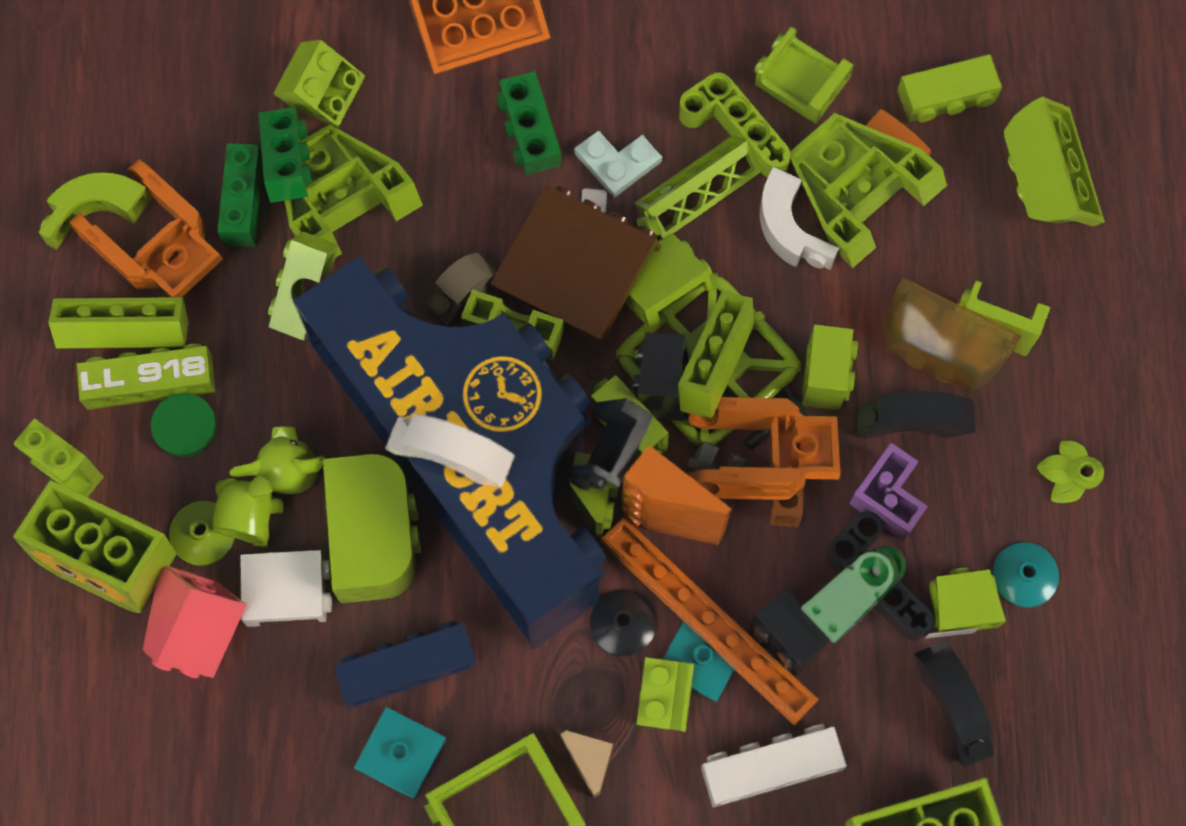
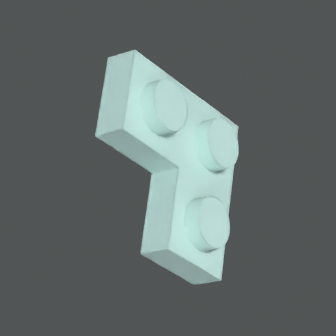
[575,131,662,198]

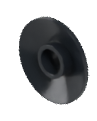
[590,590,656,656]

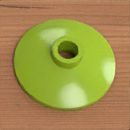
[169,501,235,566]

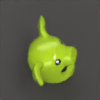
[230,426,325,495]
[213,475,283,547]

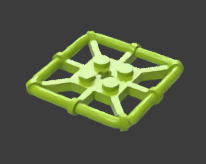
[616,273,802,446]

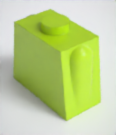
[928,568,1006,633]

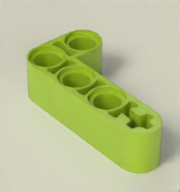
[679,73,791,178]

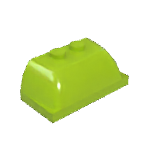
[1004,97,1105,227]

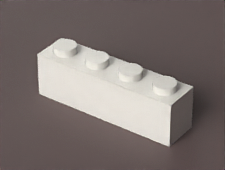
[701,724,847,807]

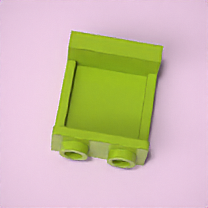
[754,27,853,124]
[625,233,713,330]
[953,280,1051,357]
[14,418,104,497]

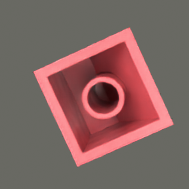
[142,566,247,678]

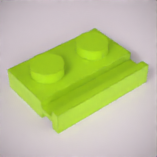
[637,657,695,732]

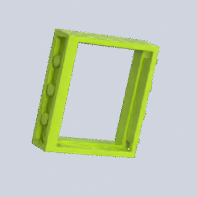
[424,733,586,826]

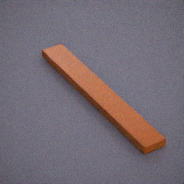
[600,517,818,725]

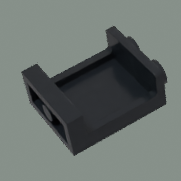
[563,398,654,491]

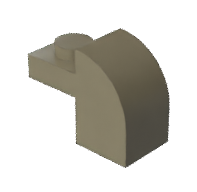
[425,253,497,326]

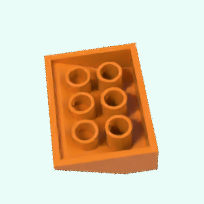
[409,0,550,74]
[621,445,731,545]

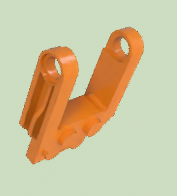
[68,159,223,297]
[688,397,840,500]

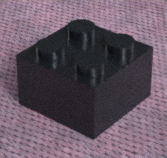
[633,333,691,421]
[750,588,831,677]

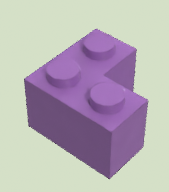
[849,443,928,542]

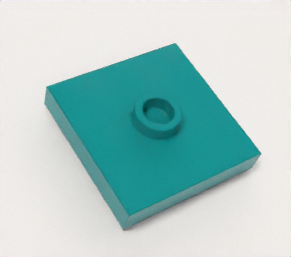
[663,621,734,703]
[354,707,446,800]

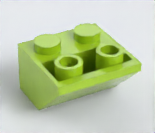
[273,40,365,127]
[570,452,619,538]

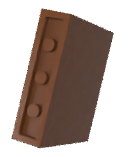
[490,185,661,347]

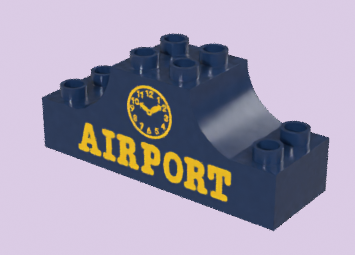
[293,256,606,649]

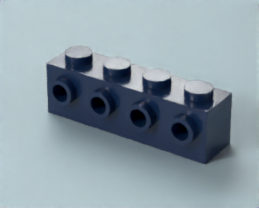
[334,621,478,709]

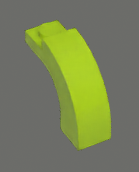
[38,172,152,250]

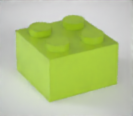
[801,324,858,411]

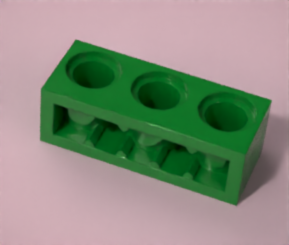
[495,71,561,175]
[259,107,312,203]
[218,144,263,247]

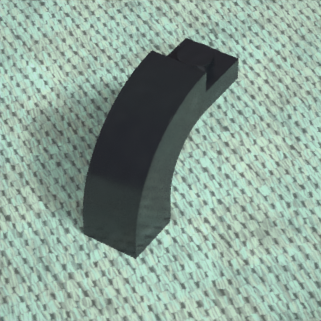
[856,392,976,439]
[914,641,994,767]

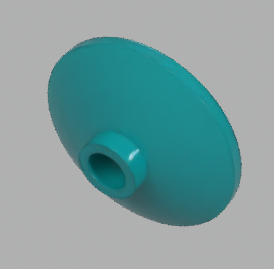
[992,542,1059,608]

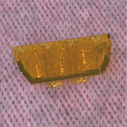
[883,278,1021,391]

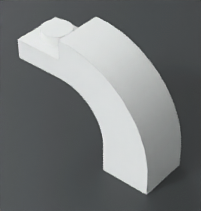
[760,167,839,270]
[386,414,515,487]

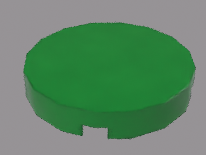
[150,393,217,458]

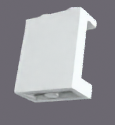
[241,550,332,627]

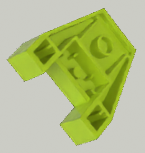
[790,113,947,268]
[285,124,423,258]

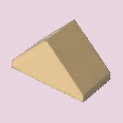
[561,731,613,798]

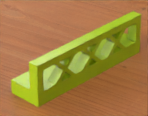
[634,135,762,239]

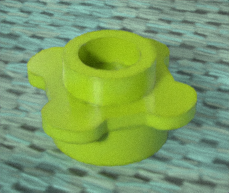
[637,209,662,238]

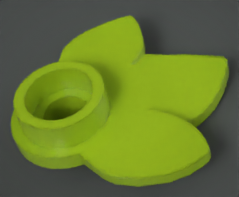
[1037,440,1104,503]

